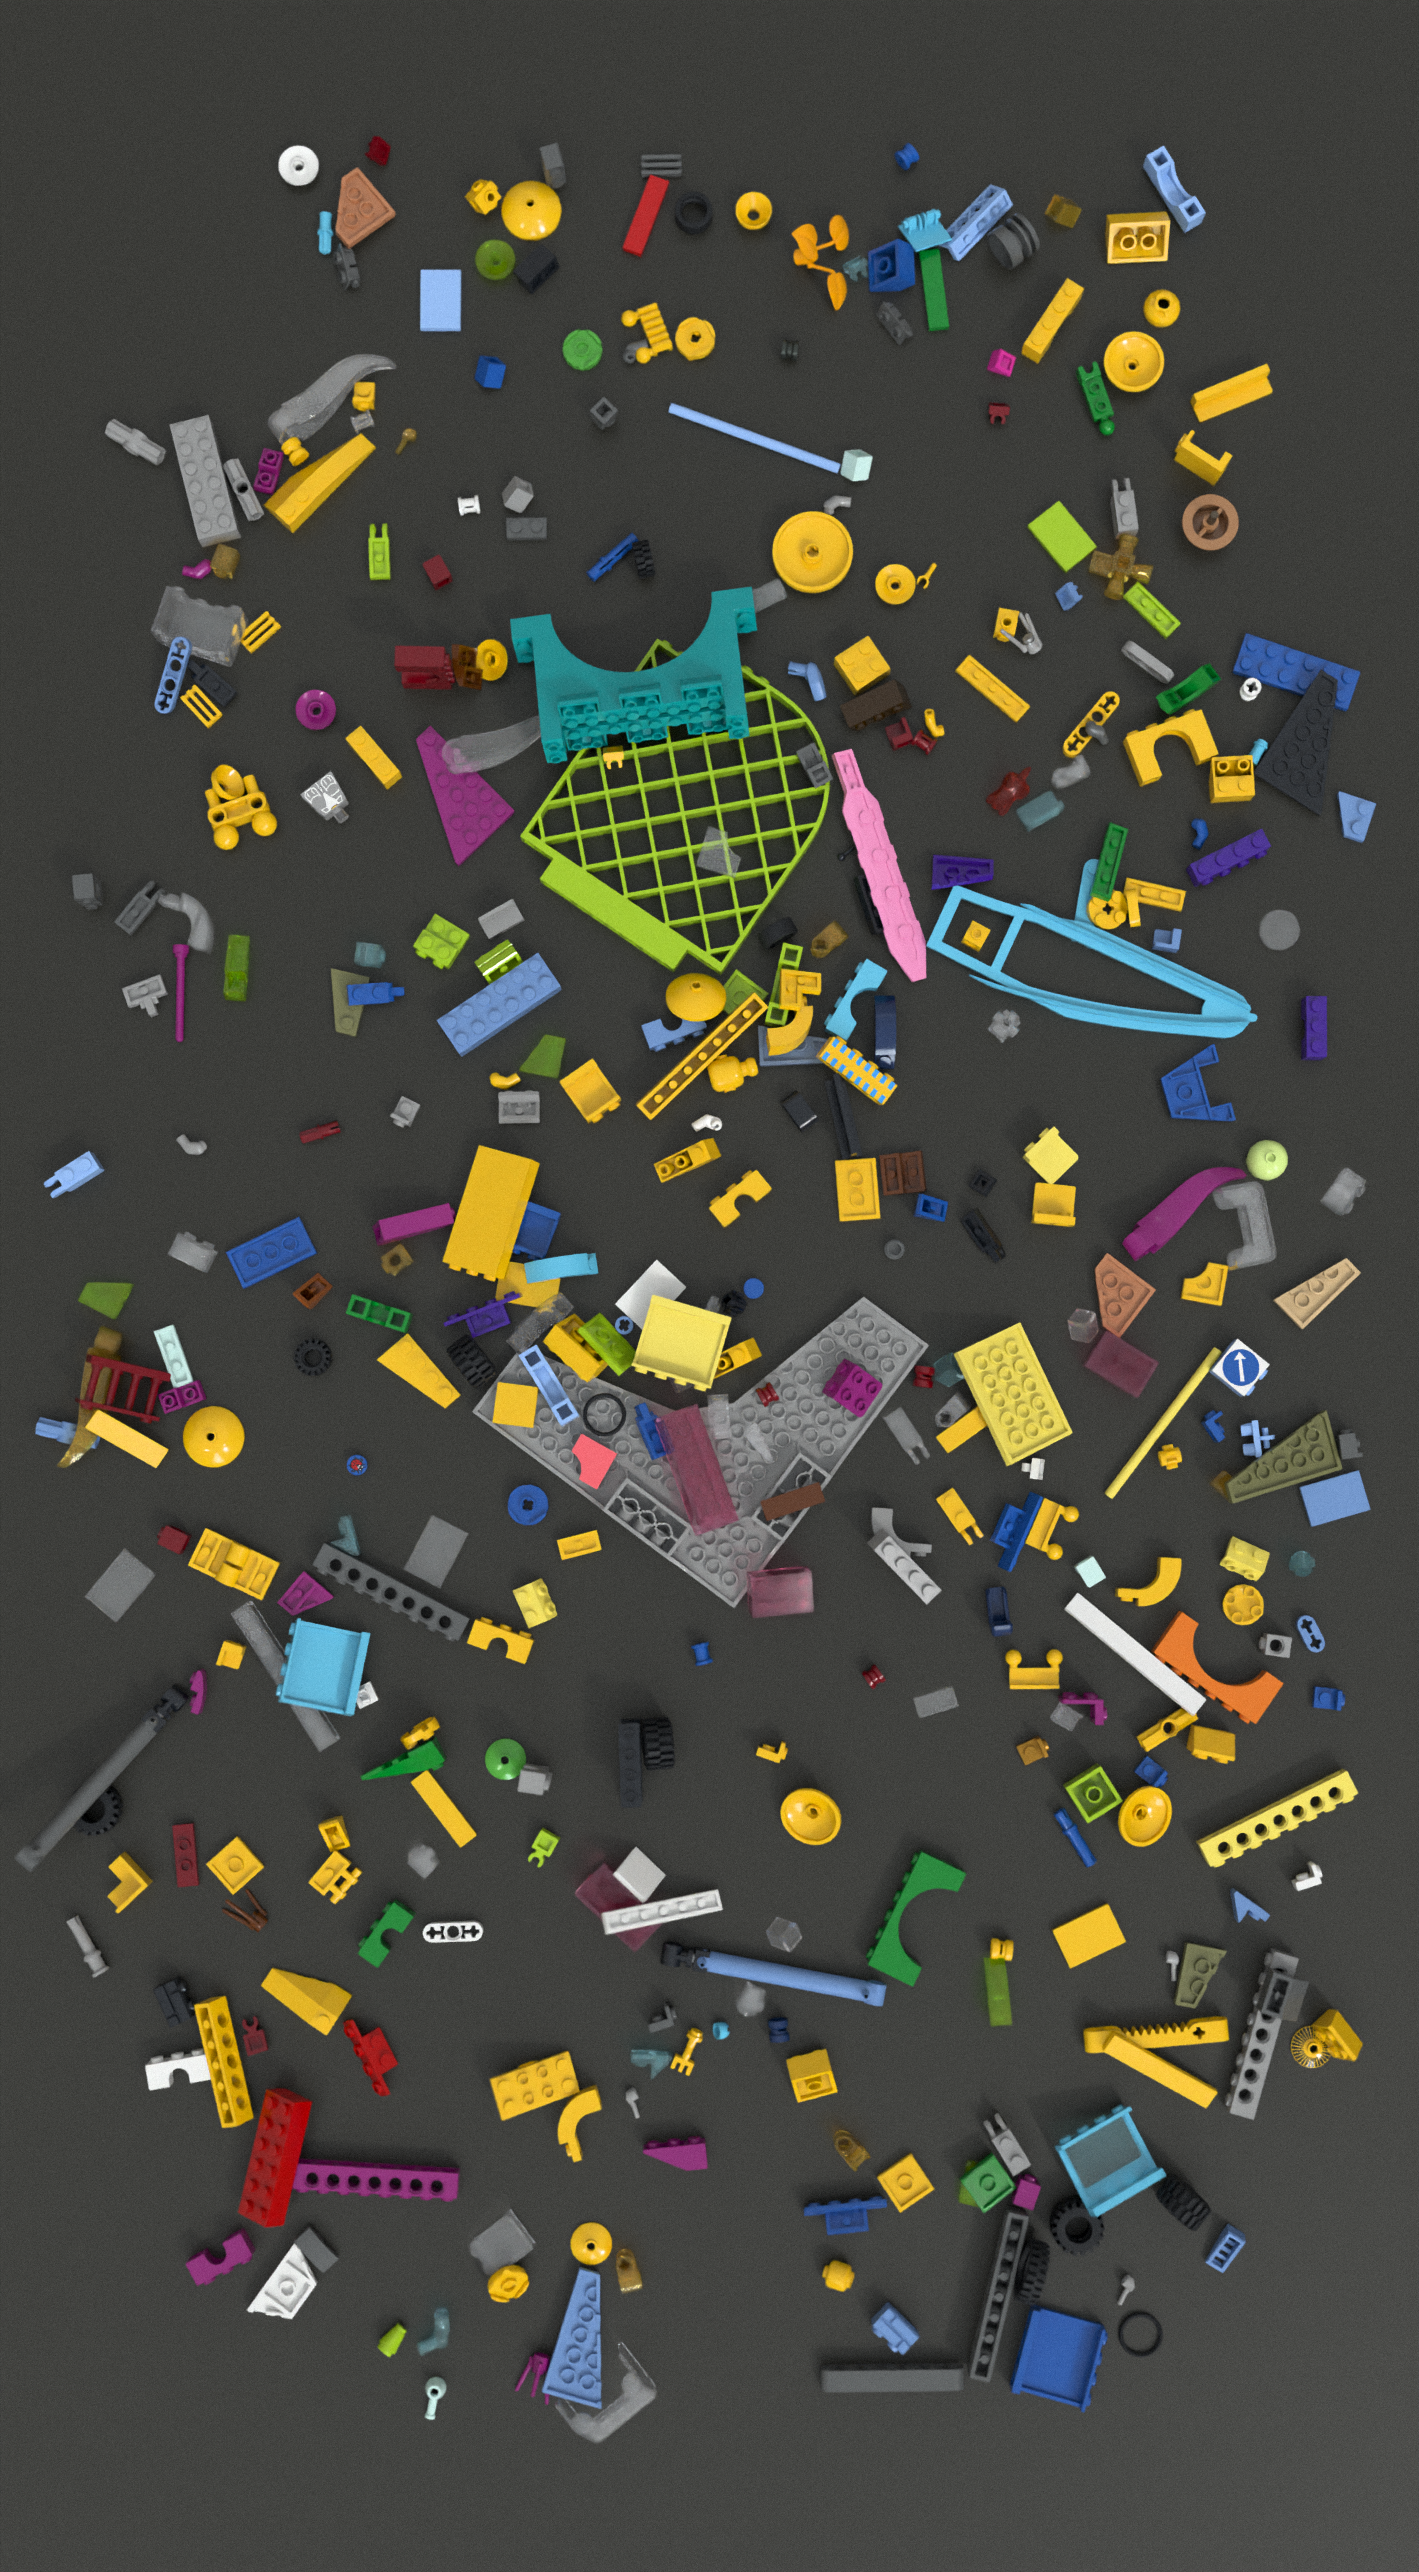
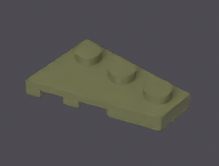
[331,968,371,1037]
[1173,1942,1227,2008]

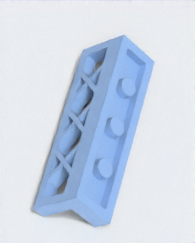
[939,184,1013,261]

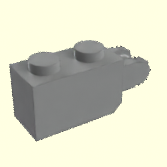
[1110,478,1139,539]
[983,2113,1031,2176]

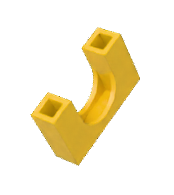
[1123,709,1219,787]

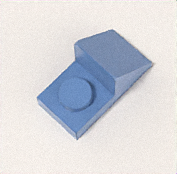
[1230,1887,1270,1923]

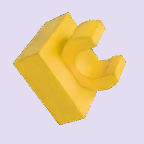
[603,746,624,769]

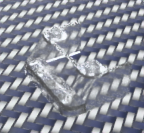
[555,2342,656,2443]

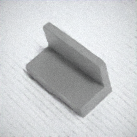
[478,899,524,940]

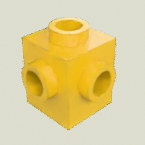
[465,179,501,215]

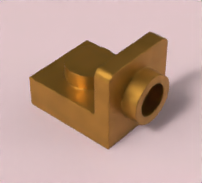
[1016,1736,1050,1766]

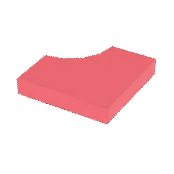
[571,1433,617,1489]

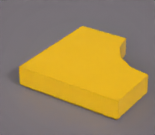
[1180,1262,1229,1306]

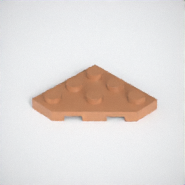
[336,167,395,249]
[1094,1253,1156,1339]

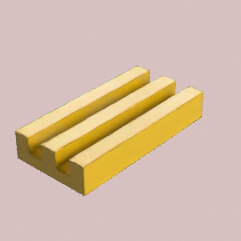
[237,611,281,653]
[180,684,223,728]

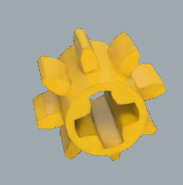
[1158,1444,1182,1470]

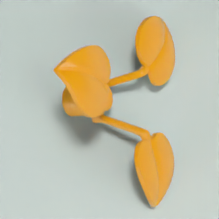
[791,215,849,311]

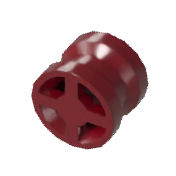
[756,1382,779,1407]
[861,1664,886,1690]

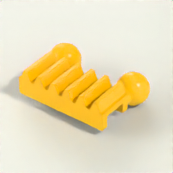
[621,302,673,363]
[1025,1498,1079,1560]
[1005,1649,1063,1689]

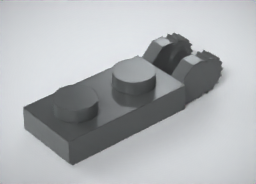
[115,880,165,936]

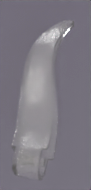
[268,354,396,445]
[442,715,541,774]

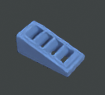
[1205,2224,1246,2273]

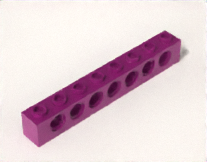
[292,2158,460,2201]

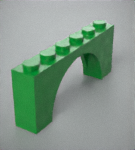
[866,1849,966,1987]

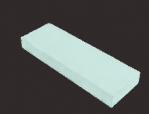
[154,1325,194,1388]

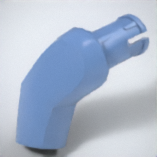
[788,661,827,701]

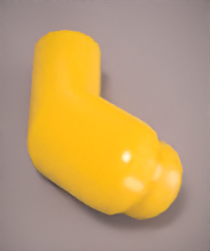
[924,709,944,738]

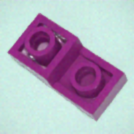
[253,448,284,495]
[158,1380,207,1414]
[190,1668,207,1715]

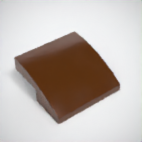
[452,644,483,690]
[879,1151,927,1196]

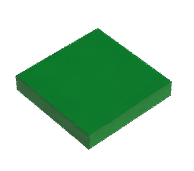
[959,2153,1017,2213]

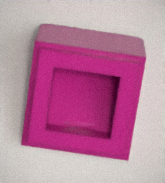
[987,349,1016,377]

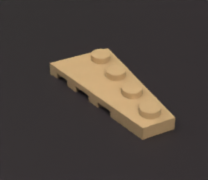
[1273,1258,1361,1329]

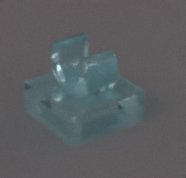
[842,256,868,282]

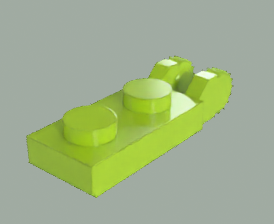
[369,523,391,580]

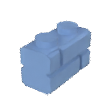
[871,2302,919,2355]

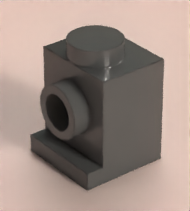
[590,397,618,430]
[1334,1429,1363,1459]

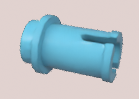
[1249,739,1269,766]

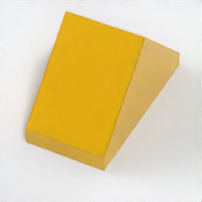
[318,1815,350,1852]

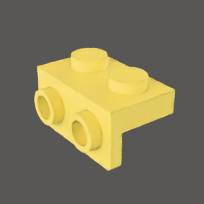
[1220,1536,1270,1581]
[513,1578,557,1628]

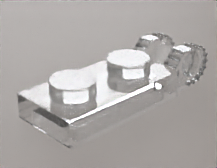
[883,1407,930,1465]

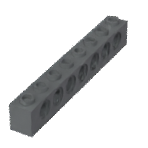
[313,1542,471,1642]
[967,2205,1029,2383]

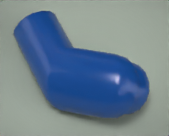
[1191,818,1209,850]

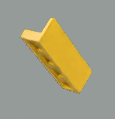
[1190,364,1273,423]

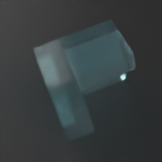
[934,1352,965,1387]

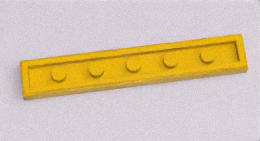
[1102,2032,1218,2108]

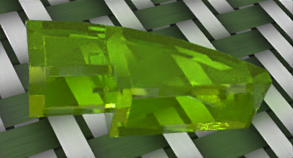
[223,935,250,1001]
[984,1958,1012,2026]

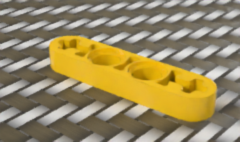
[1062,691,1120,758]

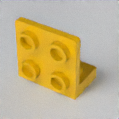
[1031,1183,1076,1227]

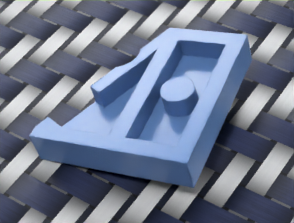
[1337,791,1376,843]

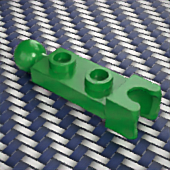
[1076,362,1115,436]

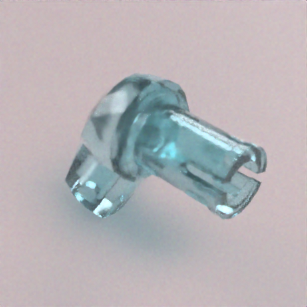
[417,2307,450,2356]

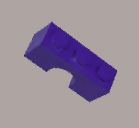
[1301,996,1327,1060]

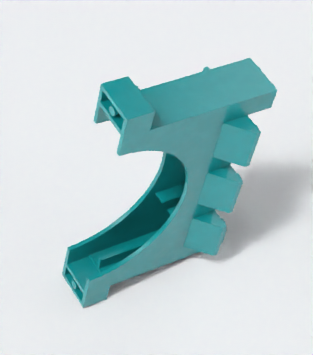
[510,586,757,763]

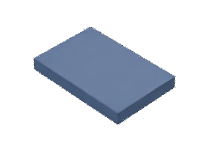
[1299,1470,1371,1527]

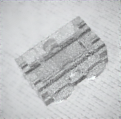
[1320,1167,1367,1216]
[168,1231,218,1273]

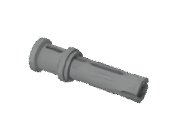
[66,1915,110,1978]

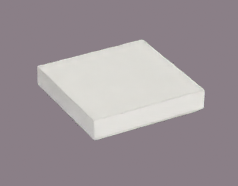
[613,1847,665,1903]

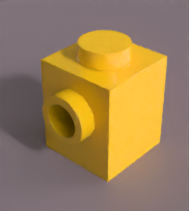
[993,608,1019,642]

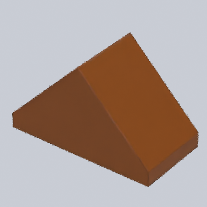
[293,1273,333,1310]

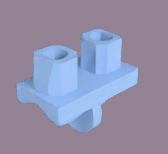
[1240,1420,1275,1458]

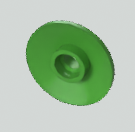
[485,1738,526,1780]

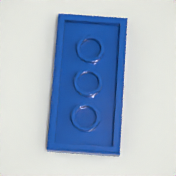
[226,1217,317,1289]

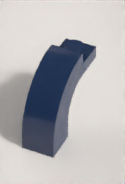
[874,995,896,1069]

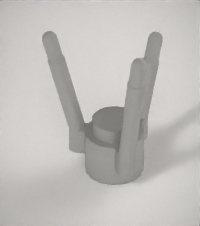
[1000,612,1043,654]

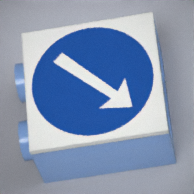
[1209,1339,1270,1397]

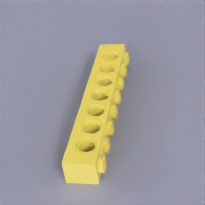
[1196,1769,1358,1867]

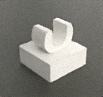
[1021,1458,1045,1480]
[356,1681,379,1709]

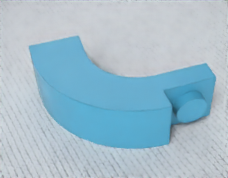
[524,1253,598,1283]

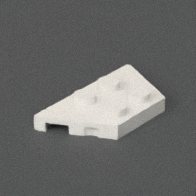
[247,2243,317,2319]

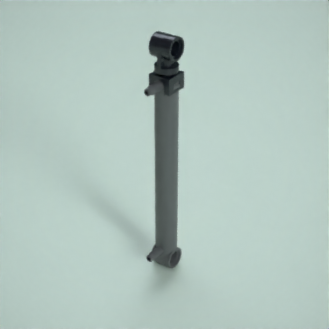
[15,1684,190,1873]

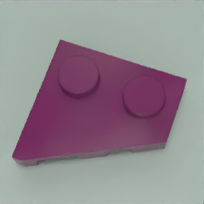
[277,1571,334,1616]

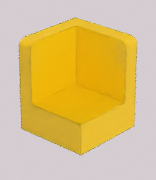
[216,1640,247,1669]

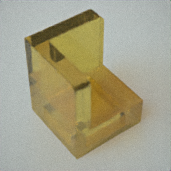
[1045,194,1082,228]
[1210,1470,1232,1501]

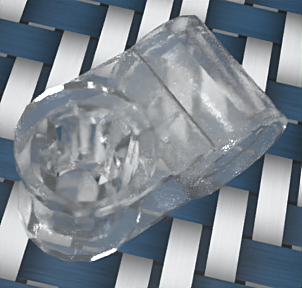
[934,1391,973,1429]

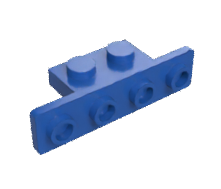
[990,1492,1043,1572]
[804,2196,887,2235]

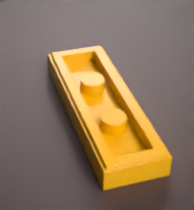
[1123,878,1186,912]

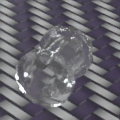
[350,409,375,434]

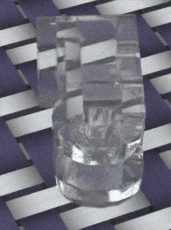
[1051,754,1091,789]

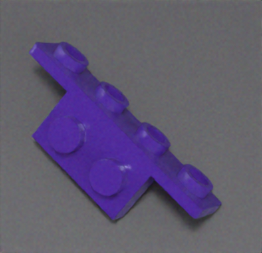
[443,1291,523,1338]

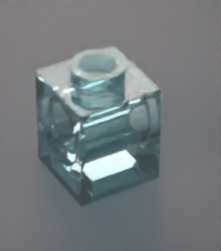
[354,942,386,968]

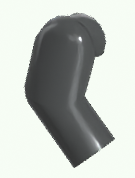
[623,339,648,363]

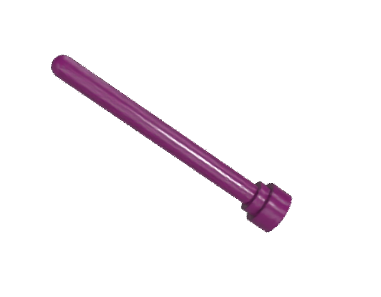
[173,944,189,1042]

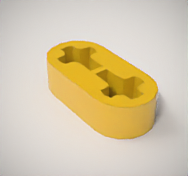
[1125,888,1141,927]

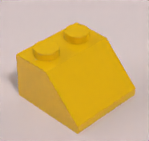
[786,2049,838,2103]

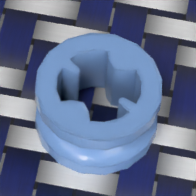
[615,1316,633,1335]

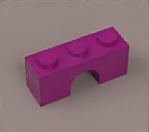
[186,2227,256,2286]

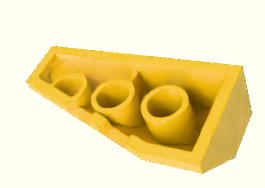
[261,1968,352,2036]

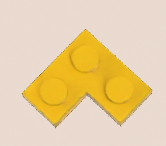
[779,969,821,1011]

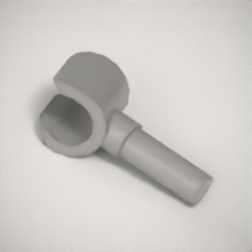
[1165,1951,1179,1981]
[625,2087,640,2119]
[1117,2274,1135,2305]

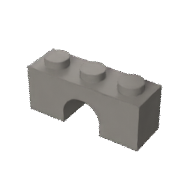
[518,1763,552,1795]

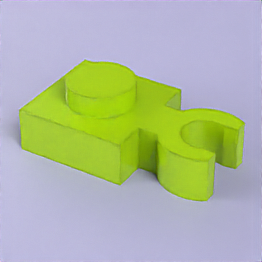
[528,1828,560,1867]

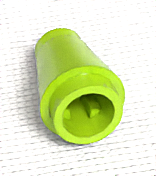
[377,2323,407,2357]

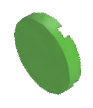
[563,329,603,371]

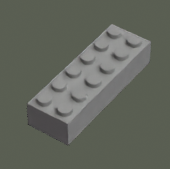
[170,415,241,547]

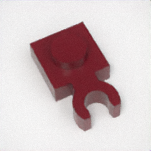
[242,2016,269,2056]

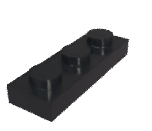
[853,874,884,936]

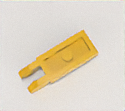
[936,1488,984,1546]

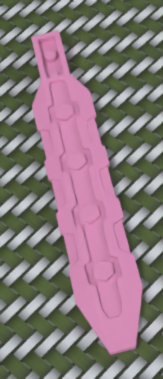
[832,749,926,982]

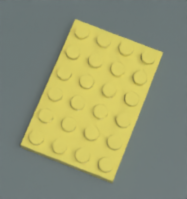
[954,1323,1073,1466]

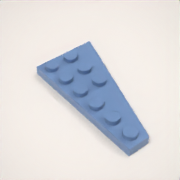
[541,2267,601,2409]

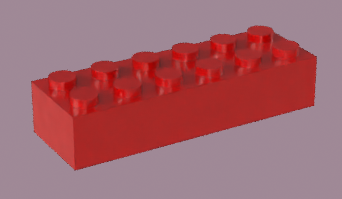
[238,2088,312,2227]

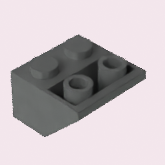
[1256,1968,1309,2022]

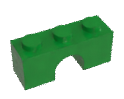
[346,1294,413,1333]
[357,1899,416,1968]

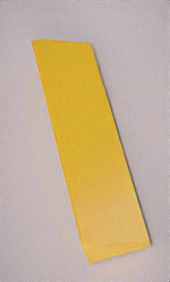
[85,1409,168,1468]

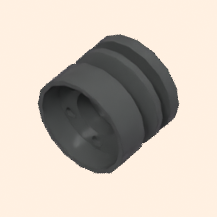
[987,213,1040,270]

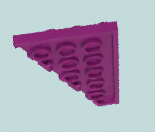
[416,726,515,866]

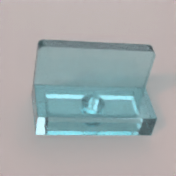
[1016,791,1065,831]

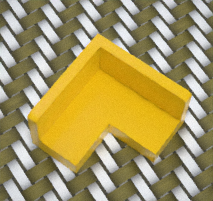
[107,1852,153,1914]

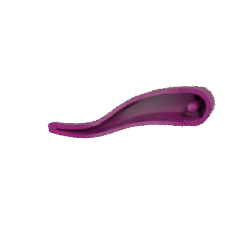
[1122,1167,1247,1261]

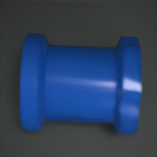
[691,1642,713,1666]

